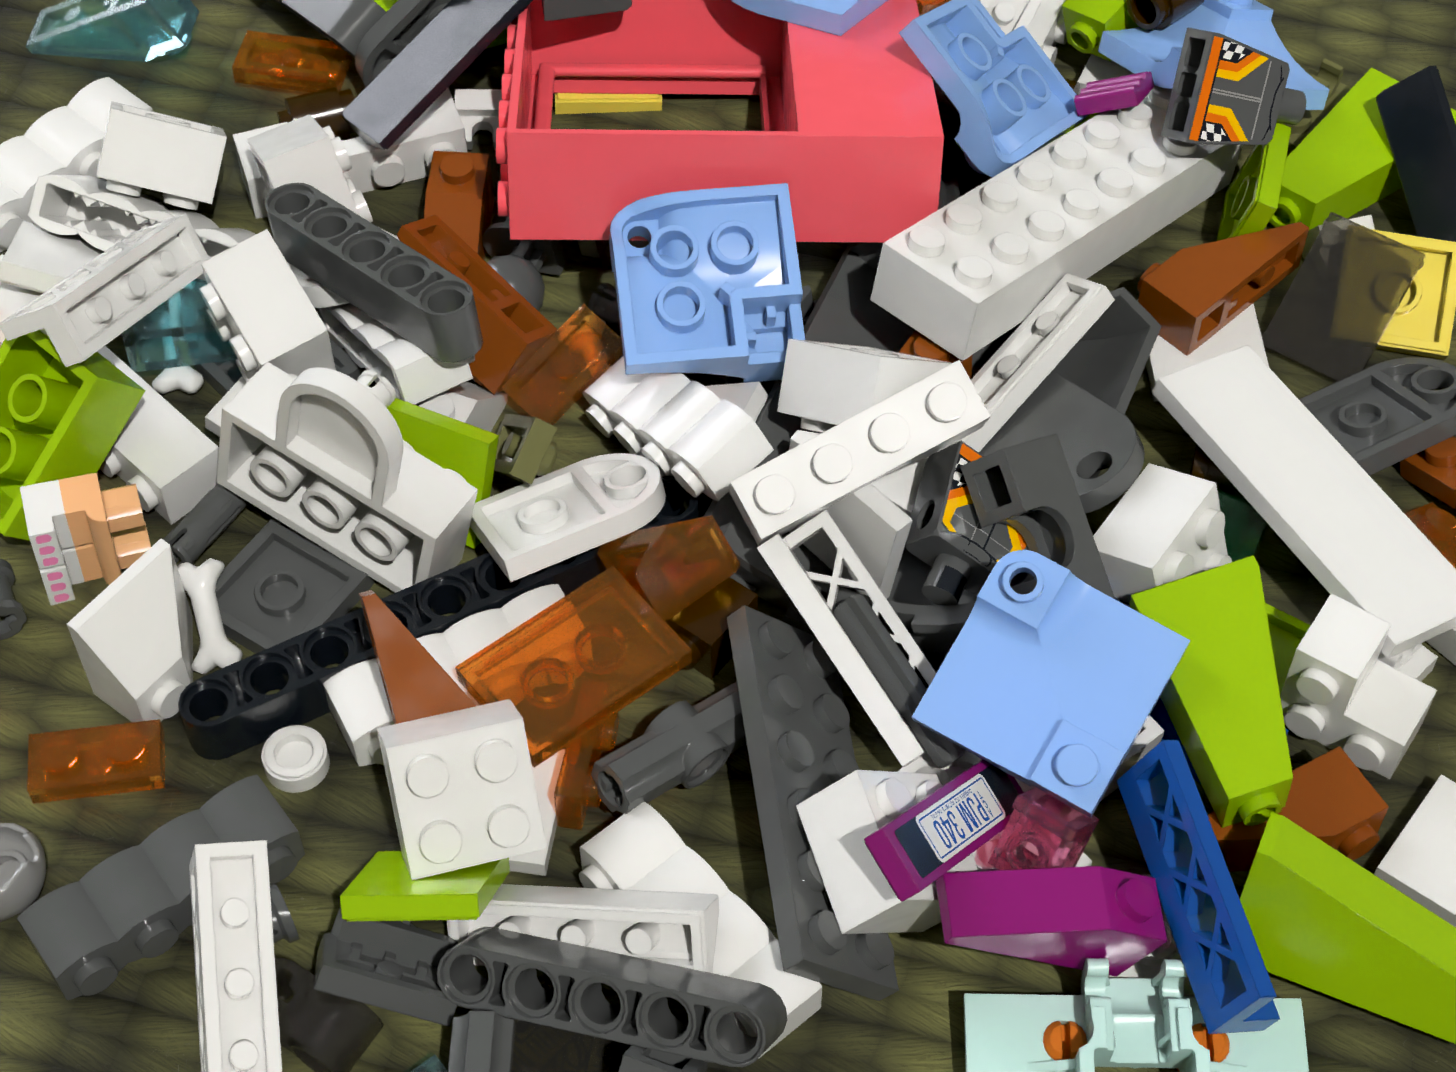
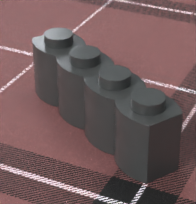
[17,775,305,1000]

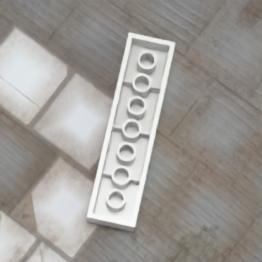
[870,85,1243,361]

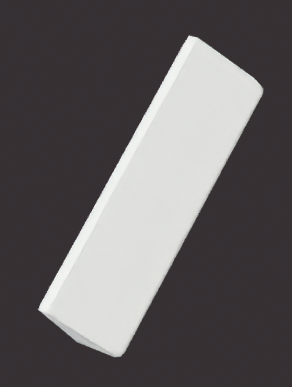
[447,884,719,973]

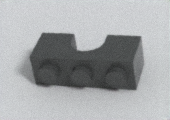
[960,433,1115,599]

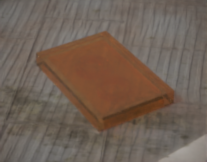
[455,566,692,768]

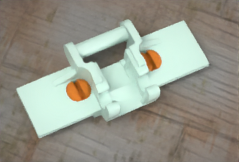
[963,958,1309,1072]

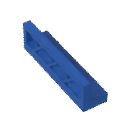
[1116,740,1280,1034]

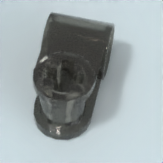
[275,958,384,1072]

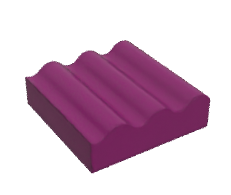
[1074,72,1155,116]

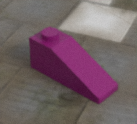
[936,866,1167,976]

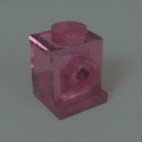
[988,787,1100,870]

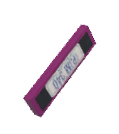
[864,759,1033,902]

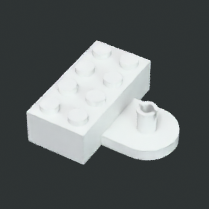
[216,361,478,593]

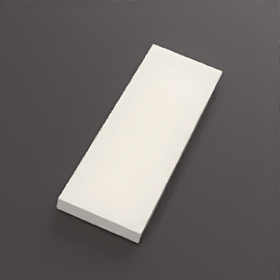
[1152,345,1456,659]

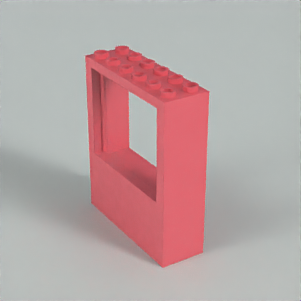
[496,0,944,243]

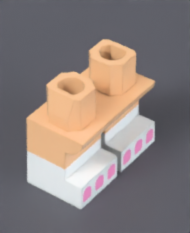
[20,473,151,606]

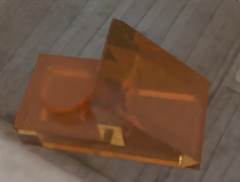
[597,515,740,621]

